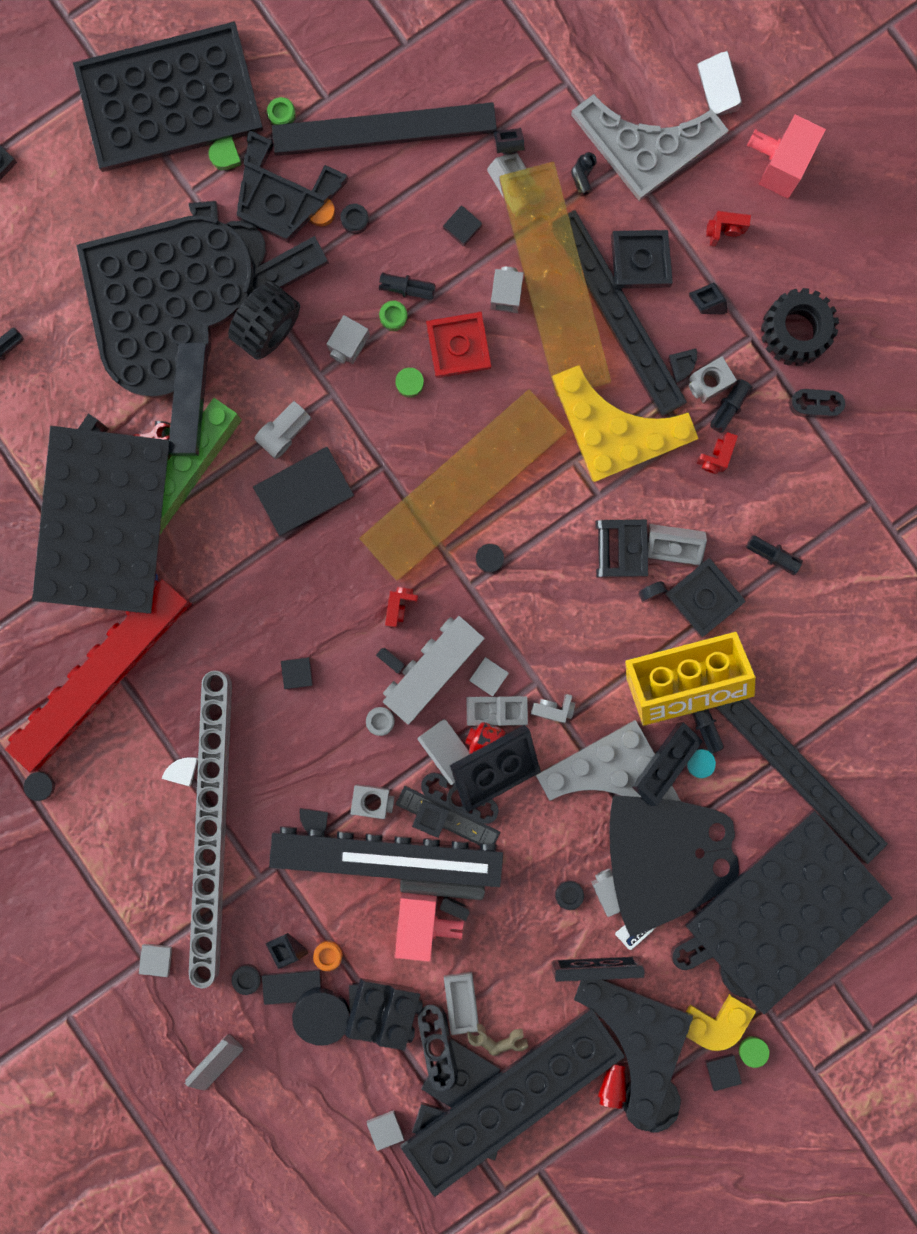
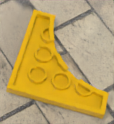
[551,365,698,482]

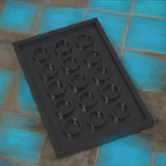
[73,21,264,172]
[32,426,170,614]
[685,810,892,1015]

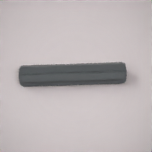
[400,879,485,900]

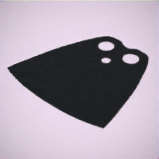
[609,796,739,937]

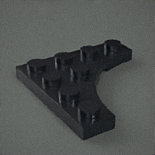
[574,980,693,1128]

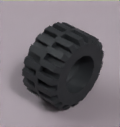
[228,281,300,360]
[761,288,839,366]

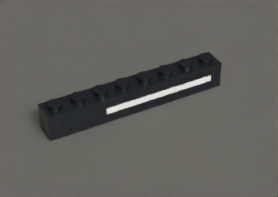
[269,826,503,887]

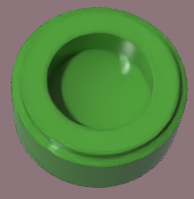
[267,97,296,125]
[379,301,408,331]
[396,368,424,397]
[739,1036,769,1068]

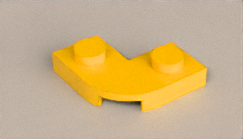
[686,994,756,1051]

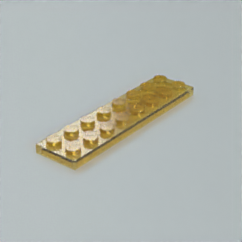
[499,161,611,398]
[359,389,567,581]

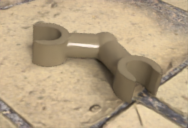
[467,1024,528,1056]

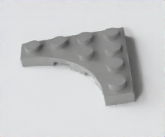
[571,94,729,201]
[536,720,681,802]

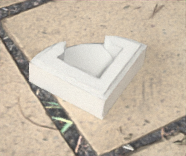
[162,757,198,786]

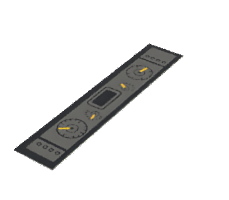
[395,785,500,845]

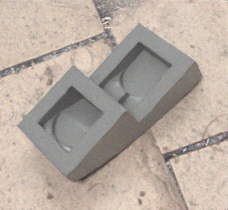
[466,696,528,726]

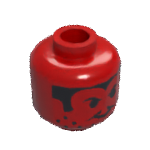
[465,722,506,754]

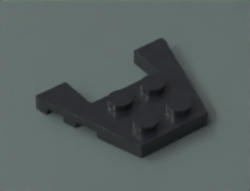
[236,131,348,242]

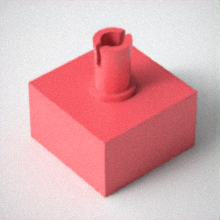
[747,114,826,199]
[395,892,464,962]

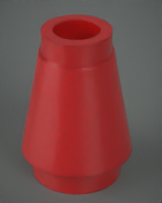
[598,1064,626,1109]

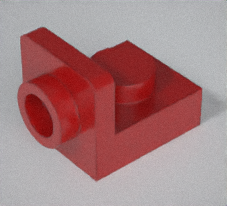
[706,211,751,246]
[697,432,738,474]
[385,587,418,628]

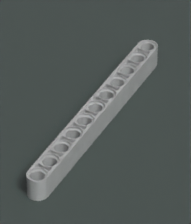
[189,671,232,988]

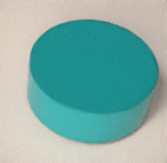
[686,749,716,778]

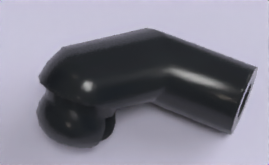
[571,152,597,196]

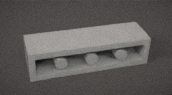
[383,616,485,725]

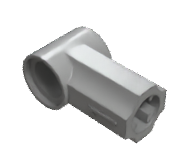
[254,401,312,459]

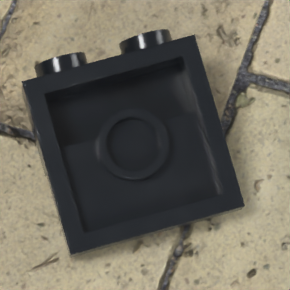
[345,978,423,1050]

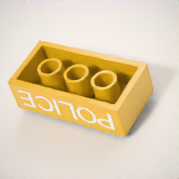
[625,632,756,726]

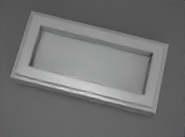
[444,972,479,1035]

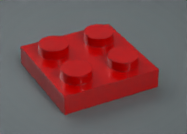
[426,311,491,378]

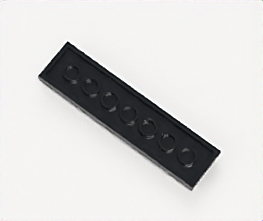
[400,1008,625,1197]

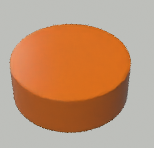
[310,199,335,227]
[313,941,343,971]

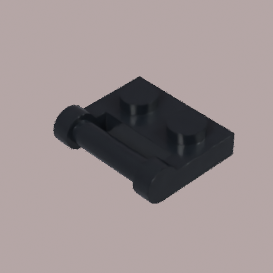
[595,519,648,578]

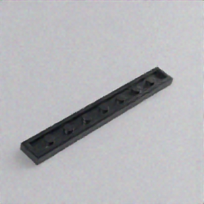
[272,102,497,156]
[550,210,687,418]
[715,699,888,864]

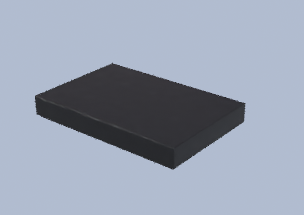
[253,446,355,537]
[450,725,541,813]
[551,956,645,982]

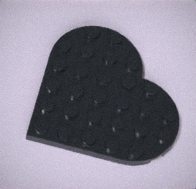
[76,215,254,398]

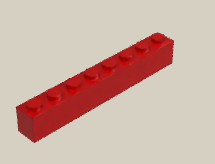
[5,579,192,773]

